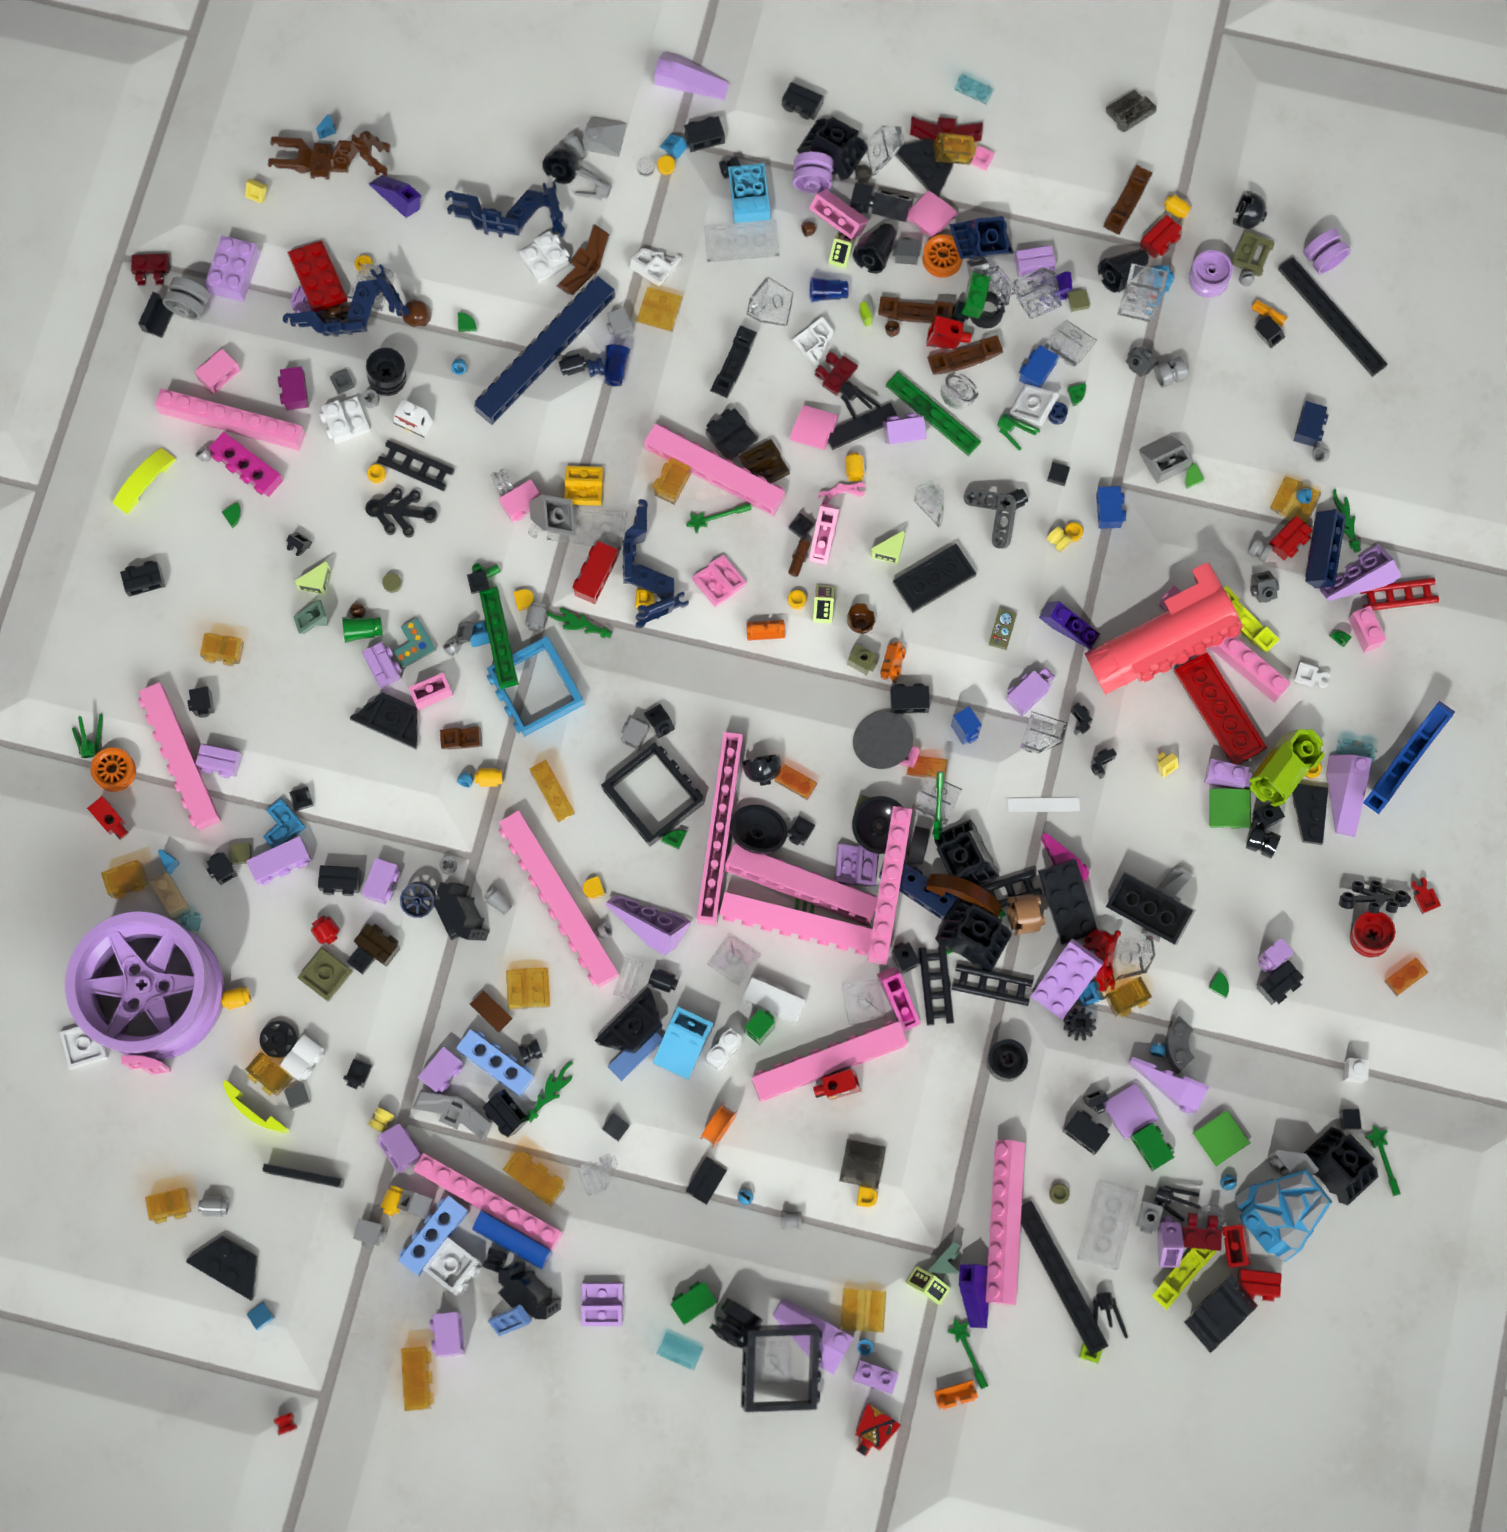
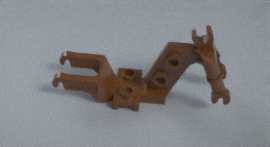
[267,131,391,180]

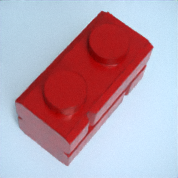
[1140,215,1182,259]
[1269,516,1312,561]
[1222,1224,1251,1268]
[1237,1269,1282,1302]

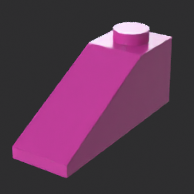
[1041,833,1090,883]
[877,967,921,1032]

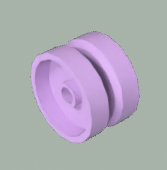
[793,152,833,193]
[1303,228,1352,274]
[1189,250,1233,298]

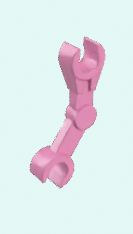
[818,482,865,504]

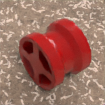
[273,1413,298,1436]

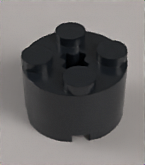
[987,1039,1028,1082]

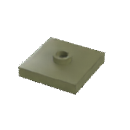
[297,947,353,1002]

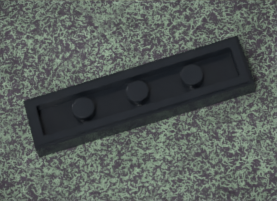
[828,403,897,450]
[262,1164,345,1188]

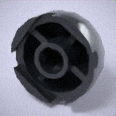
[542,147,579,184]
[1233,191,1267,229]
[742,754,781,786]

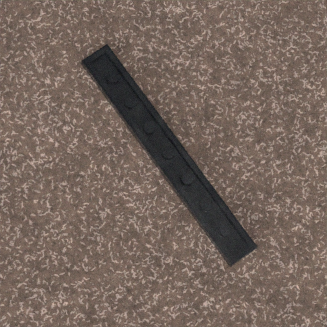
[1278,257,1388,377]
[1021,1201,1109,1356]

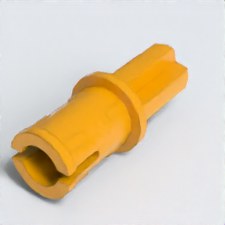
[1251,300,1288,327]

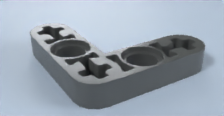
[963,489,1016,549]

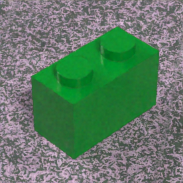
[961,272,991,319]
[745,1009,775,1046]
[1131,1123,1175,1172]
[670,1281,717,1325]

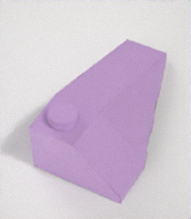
[1326,754,1372,837]
[1129,1057,1209,1114]

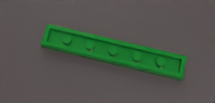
[886,372,981,457]
[479,586,519,690]

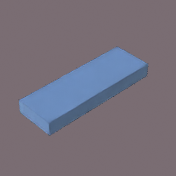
[608,1032,663,1081]
[488,1304,533,1336]

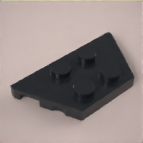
[892,139,953,197]
[350,692,418,750]
[594,987,663,1054]
[186,1236,258,1301]

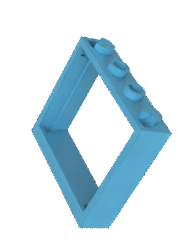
[486,636,584,737]

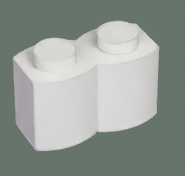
[707,1028,742,1071]
[280,1035,324,1082]

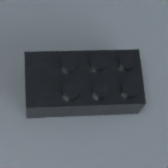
[1106,872,1196,945]

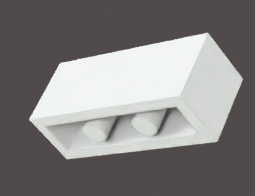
[742,977,806,1025]

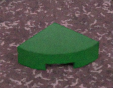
[458,313,477,332]
[1067,383,1086,407]
[222,502,241,528]
[1329,630,1352,647]
[661,830,687,850]
[1208,971,1229,999]

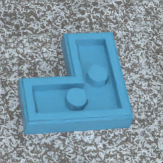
[263,798,306,848]

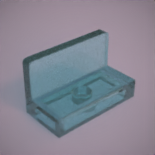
[656,1332,703,1371]

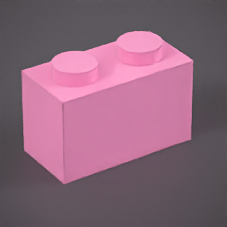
[195,349,240,394]
[499,479,541,522]
[1349,606,1386,653]
[408,673,453,711]

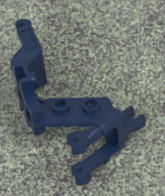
[445,181,565,238]
[283,264,410,337]
[622,499,689,628]

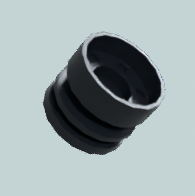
[366,348,406,396]
[709,1298,763,1349]

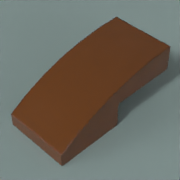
[440,726,482,749]
[469,990,513,1033]

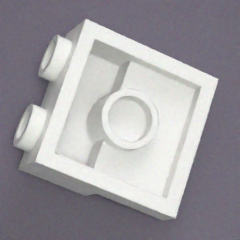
[519,231,570,284]
[320,396,370,444]
[423,1237,482,1296]

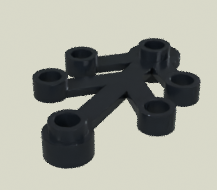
[365,488,438,538]
[1338,880,1411,914]

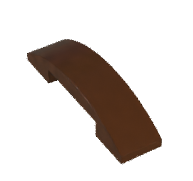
[1103,165,1153,235]
[878,296,953,323]
[927,335,1003,375]
[926,873,1001,918]

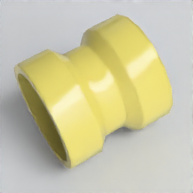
[1046,526,1073,552]
[368,1107,394,1133]

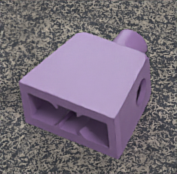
[1157,1216,1184,1268]

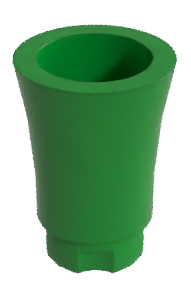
[342,617,383,643]

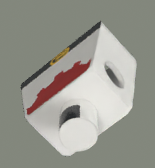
[393,399,433,438]

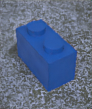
[1019,345,1059,388]
[1096,486,1126,529]
[951,706,982,745]

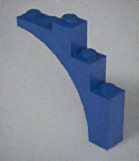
[1363,700,1455,814]

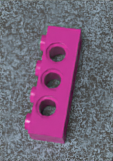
[209,431,283,497]

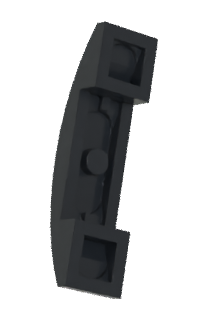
[710,325,757,398]

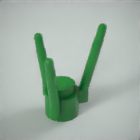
[997,414,1040,451]
[72,714,103,758]

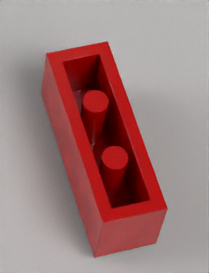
[572,541,619,604]

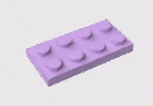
[1030,939,1104,1020]

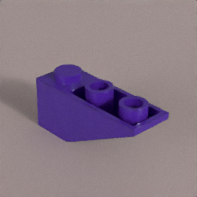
[369,175,422,218]
[1039,601,1100,649]
[959,1264,989,1328]

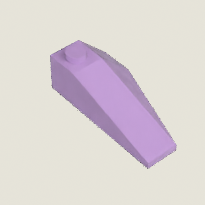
[654,52,729,100]
[1320,544,1401,601]
[606,895,691,955]
[773,1298,854,1374]

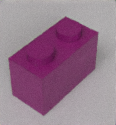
[277,366,309,411]

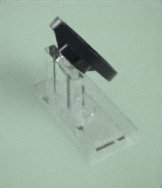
[982,265,1017,314]

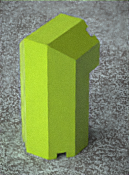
[1249,729,1324,807]

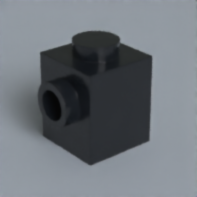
[850,182,874,214]
[1254,315,1285,349]
[187,686,215,718]
[1252,802,1285,829]
[206,852,238,885]
[891,942,920,975]

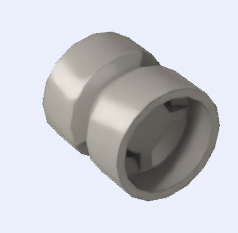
[1154,357,1188,388]

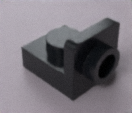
[644,704,675,738]
[787,816,815,846]
[343,1059,373,1090]

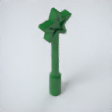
[686,503,752,533]
[932,771,945,840]
[1366,1126,1401,1196]
[947,1319,988,1389]

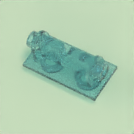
[954,75,994,104]
[1336,738,1378,762]
[178,910,202,950]

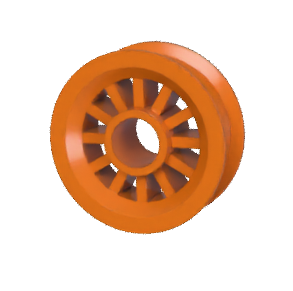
[922,235,962,278]
[90,747,136,792]
[700,1102,738,1148]

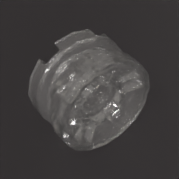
[490,468,514,497]
[1196,1204,1226,1230]

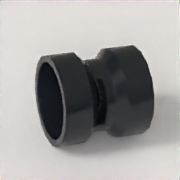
[719,156,741,179]
[518,1039,543,1064]
[482,1247,508,1273]

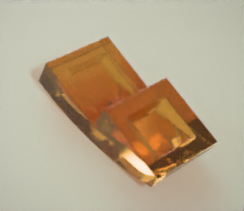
[906,756,948,780]

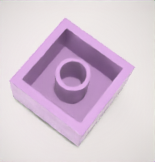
[882,413,927,444]
[430,1312,465,1358]

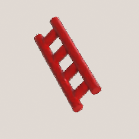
[1360,577,1439,611]

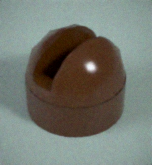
[801,221,816,237]
[885,321,900,337]
[350,603,365,618]

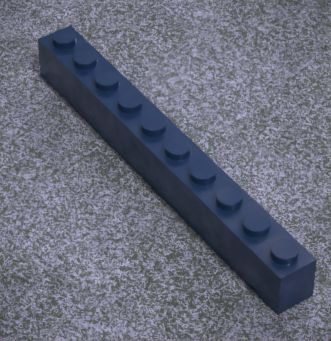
[474,276,615,425]

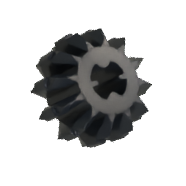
[1063,1008,1097,1041]

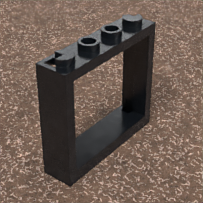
[601,743,704,847]
[741,1324,822,1412]

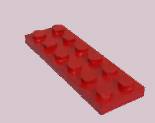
[1174,652,1267,765]

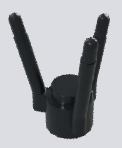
[840,381,880,419]
[1154,1185,1201,1221]
[1093,1292,1128,1339]

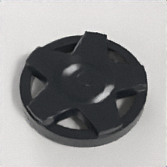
[259,1021,297,1058]

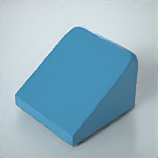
[316,114,336,139]
[660,134,688,159]
[470,621,490,647]
[158,849,179,875]
[1079,981,1105,1007]
[247,1302,275,1331]

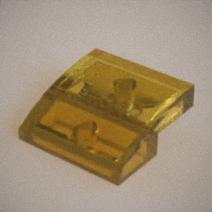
[636,287,683,332]
[1270,476,1321,524]
[506,968,550,1009]
[840,1288,886,1333]

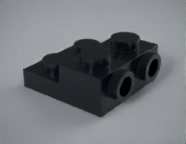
[705,408,758,460]

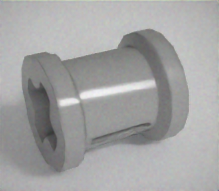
[781,1211,802,1230]

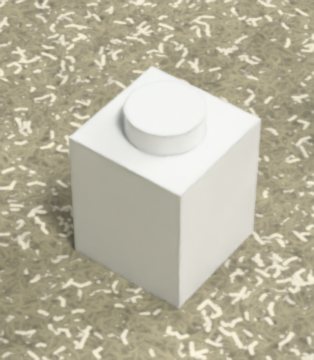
[1343,1058,1369,1083]

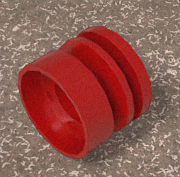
[1350,912,1396,958]

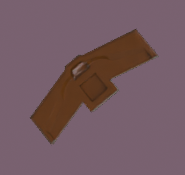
[556,224,609,295]

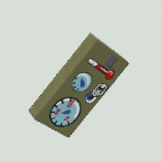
[988,609,1017,650]

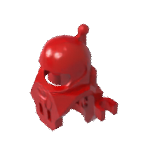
[1083,929,1121,992]

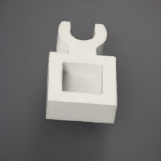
[1294,662,1330,688]

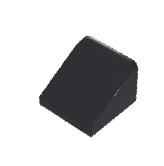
[1339,1109,1362,1131]
[602,1113,630,1142]

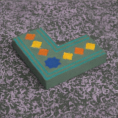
[393,618,436,669]

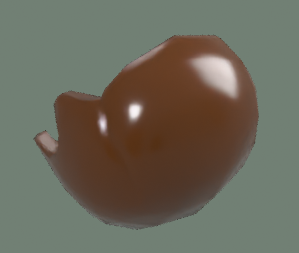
[402,299,432,328]
[847,603,875,634]

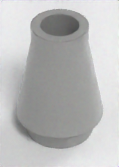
[563,133,586,161]
[484,886,512,915]

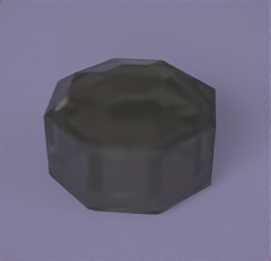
[854,164,872,183]

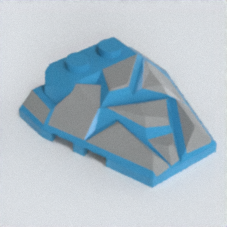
[1234,1169,1332,1262]

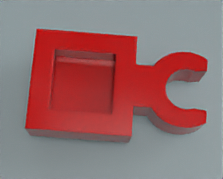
[1411,877,1441,914]

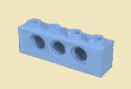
[456,1029,535,1097]
[398,1196,469,1277]

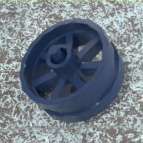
[400,881,436,918]

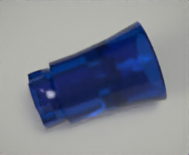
[809,277,848,303]
[604,344,631,387]

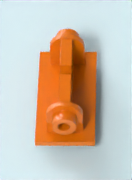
[746,620,785,641]
[880,641,906,683]
[934,1380,978,1410]

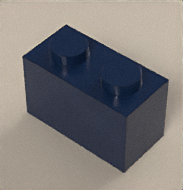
[1293,401,1329,447]

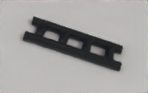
[377,440,455,491]
[962,869,1042,908]
[918,946,954,1026]
[951,964,1033,1006]

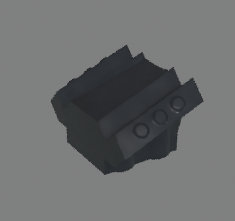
[797,116,869,181]
[934,819,999,886]
[433,882,490,941]
[935,902,1012,971]
[1304,1127,1379,1205]
[498,1261,561,1319]
[1184,1275,1258,1353]

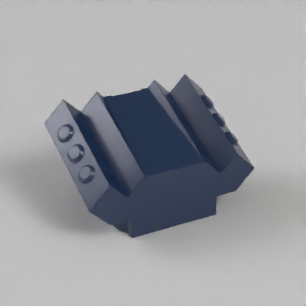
[949,216,1014,259]

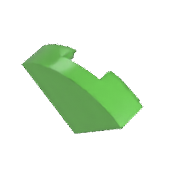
[1185,464,1204,489]

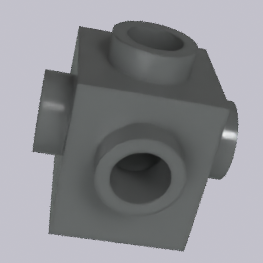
[1125,346,1159,377]
[1250,571,1279,603]

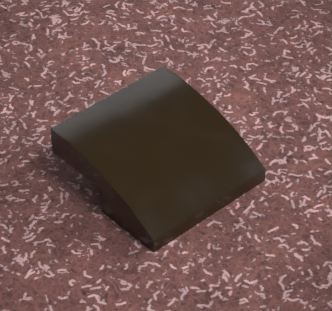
[739,439,790,484]

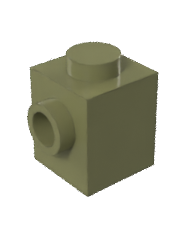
[847,644,878,676]

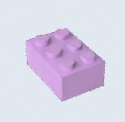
[205,235,260,302]

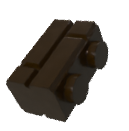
[353,923,401,967]

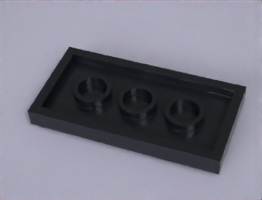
[893,544,977,613]
[1038,858,1097,945]

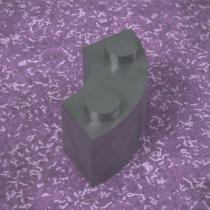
[1165,1016,1194,1074]

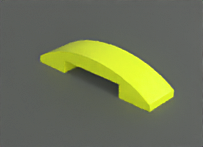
[113,448,176,515]
[1224,586,1280,653]
[223,1080,289,1133]
[1151,1248,1217,1310]

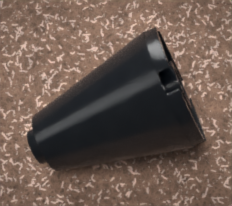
[852,223,896,274]
[1098,249,1149,293]

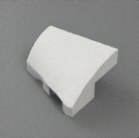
[630,248,681,287]
[791,317,834,367]

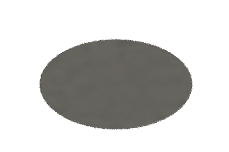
[853,712,913,769]

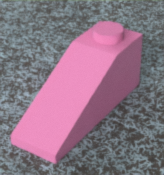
[809,503,840,564]

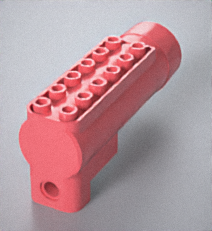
[1084,563,1243,695]

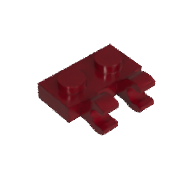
[131,253,170,286]
[814,351,858,396]
[1181,1213,1222,1251]

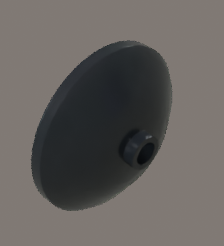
[852,796,910,854]
[730,805,788,855]

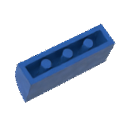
[472,1211,553,1270]

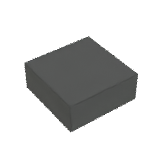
[330,369,355,395]
[455,621,474,644]
[284,1083,310,1110]

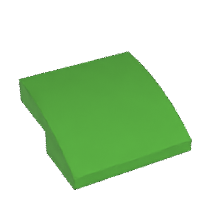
[1209,789,1251,829]
[1193,1110,1250,1166]

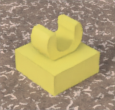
[245,179,267,204]
[1156,751,1179,778]

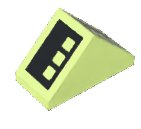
[828,231,857,269]
[870,531,905,564]
[294,561,331,595]
[813,585,835,623]
[906,1266,950,1305]

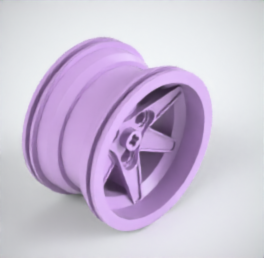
[65,912,225,1061]

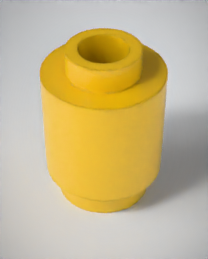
[1163,194,1192,219]
[845,452,865,482]
[475,767,502,787]
[221,986,251,1010]
[380,1185,403,1216]

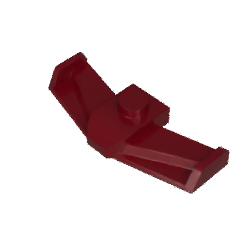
[910,116,983,146]

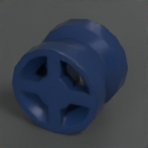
[587,357,604,378]
[1048,402,1068,425]

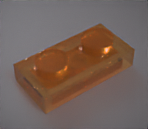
[775,764,817,801]
[1384,957,1429,997]

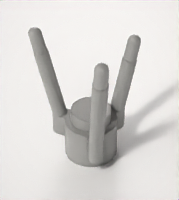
[575,166,612,200]

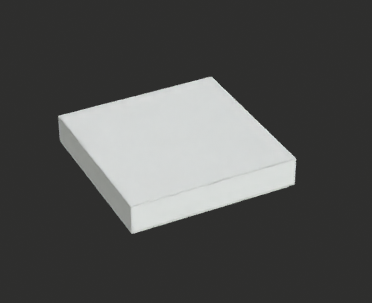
[1009,384,1059,426]
[59,1026,108,1070]

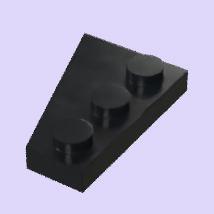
[1292,784,1328,845]

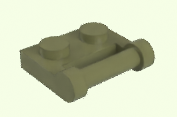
[1231,230,1275,276]

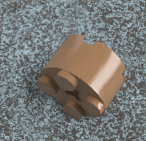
[1007,893,1045,936]

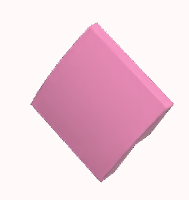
[907,190,958,238]
[789,405,838,450]
[692,555,747,607]
[121,1055,171,1075]

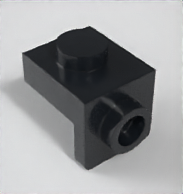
[1070,702,1093,735]
[1090,748,1117,779]

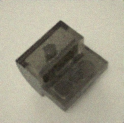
[1106,89,1157,132]
[839,1139,886,1189]

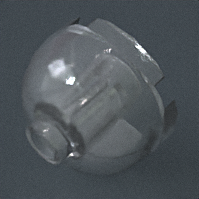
[940,372,978,409]

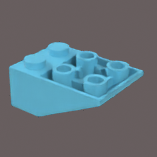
[728,163,770,226]
[653,1006,714,1080]

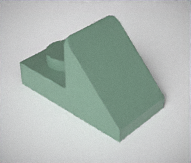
[293,600,328,634]
[927,1241,960,1275]

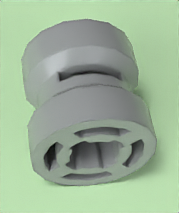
[1248,538,1273,562]

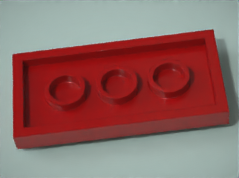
[288,240,347,312]

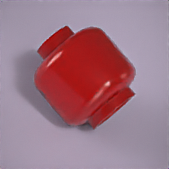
[311,915,340,945]

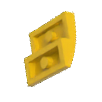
[564,466,603,506]

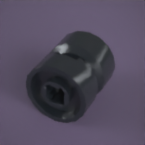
[1246,825,1281,858]

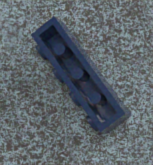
[1305,510,1346,588]
[879,859,957,920]

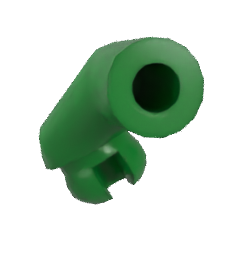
[472,563,501,579]

